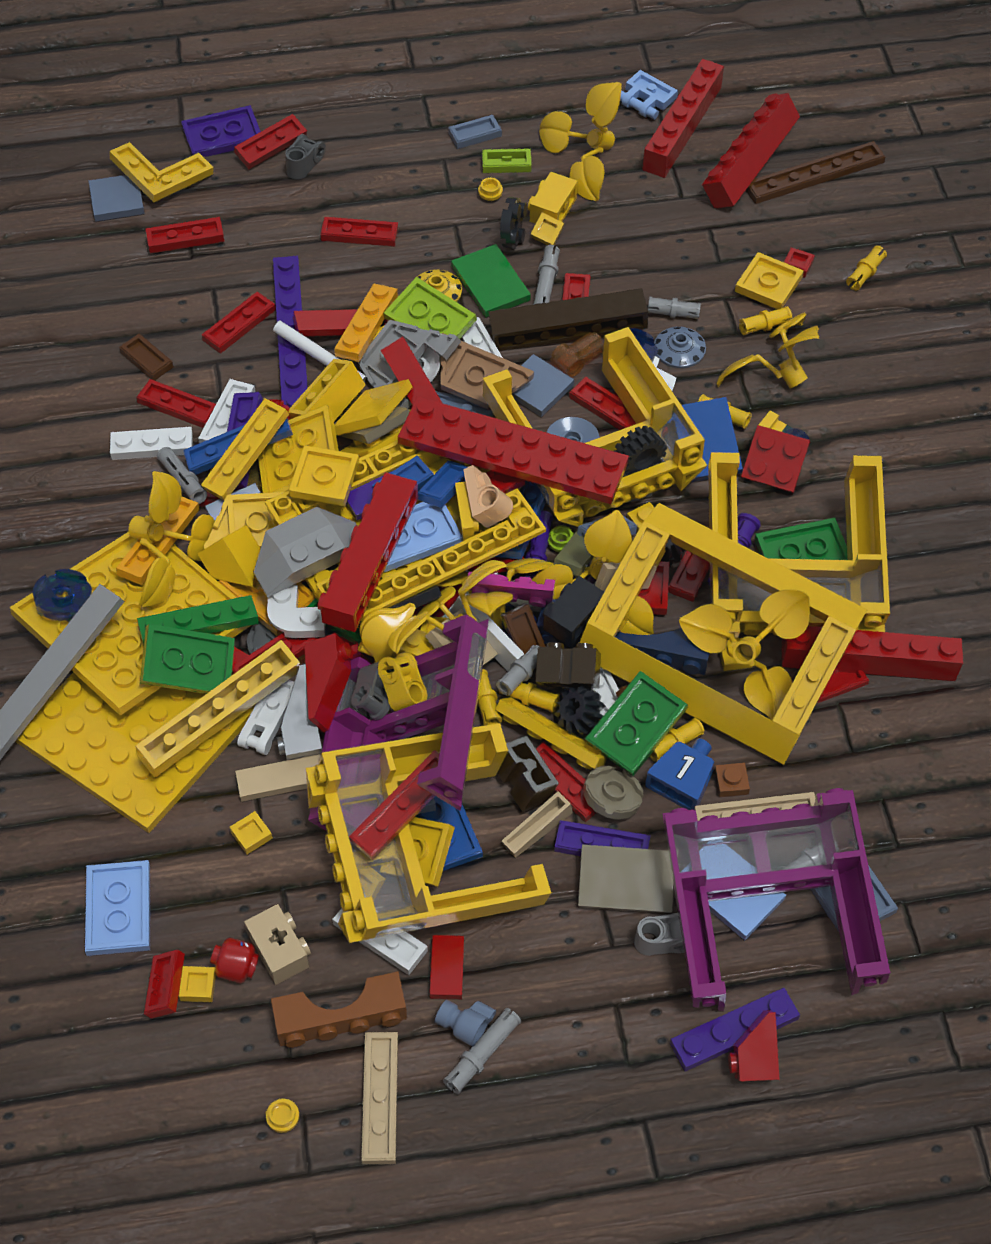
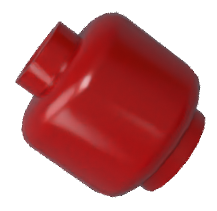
[210,937,260,984]

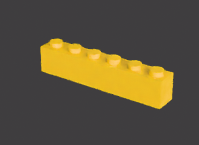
[135,640,300,778]

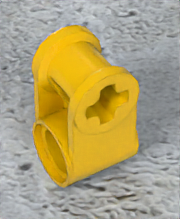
[378,652,428,711]

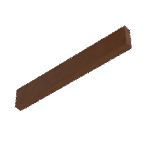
[746,141,886,204]

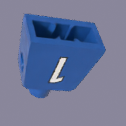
[645,738,714,810]

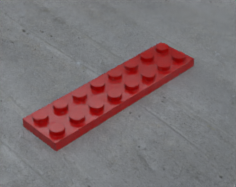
[398,396,629,505]

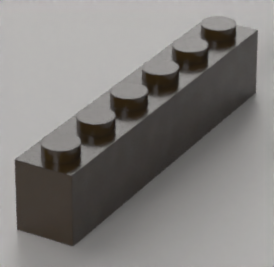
[489,288,648,351]

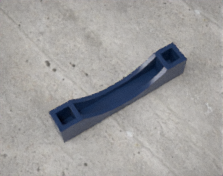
[537,599,710,675]

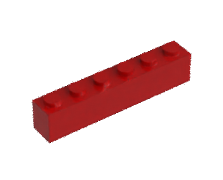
[643,59,724,178]
[702,93,800,208]
[318,472,418,632]
[782,626,963,681]

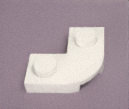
[267,585,326,638]

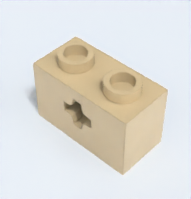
[244,904,311,985]

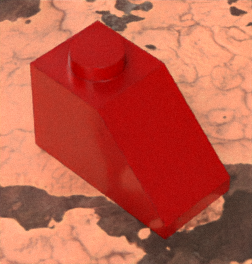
[729,1010,780,1081]

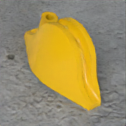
[358,603,416,663]

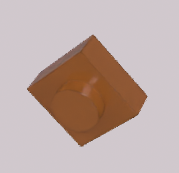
[714,763,750,797]

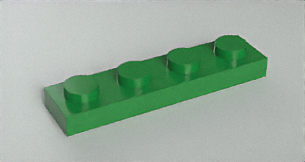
[137,595,259,646]

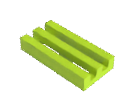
[482,149,532,173]

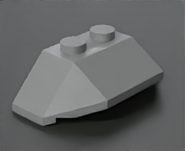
[254,507,357,598]

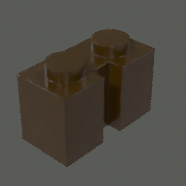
[536,642,601,688]
[497,736,559,812]

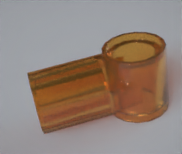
[550,332,604,378]

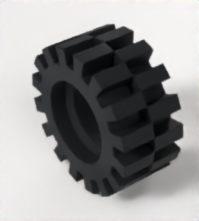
[614,426,667,475]

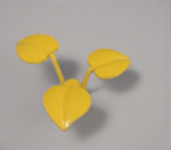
[539,82,622,201]
[717,312,819,389]
[128,471,215,607]
[532,510,654,635]
[437,558,554,630]
[388,560,508,655]
[679,589,810,720]

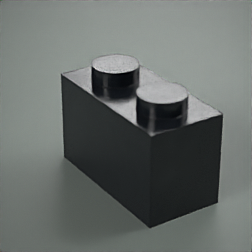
[543,576,604,647]

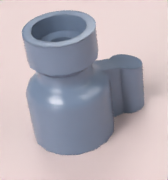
[435,1000,496,1047]

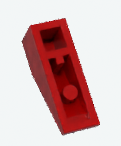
[304,633,353,732]

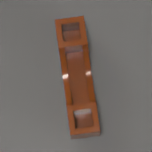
[271,972,407,1047]

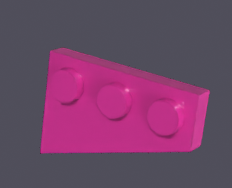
[468,572,555,607]

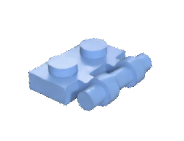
[620,70,678,120]

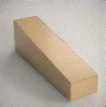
[502,792,573,858]

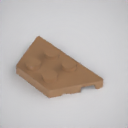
[441,333,534,410]

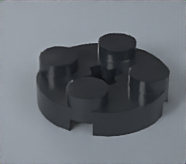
[500,197,527,249]

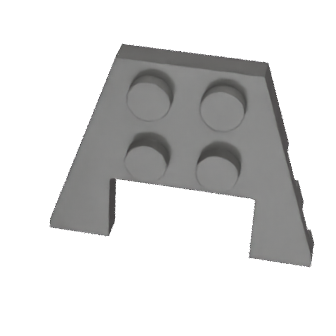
[358,320,461,409]

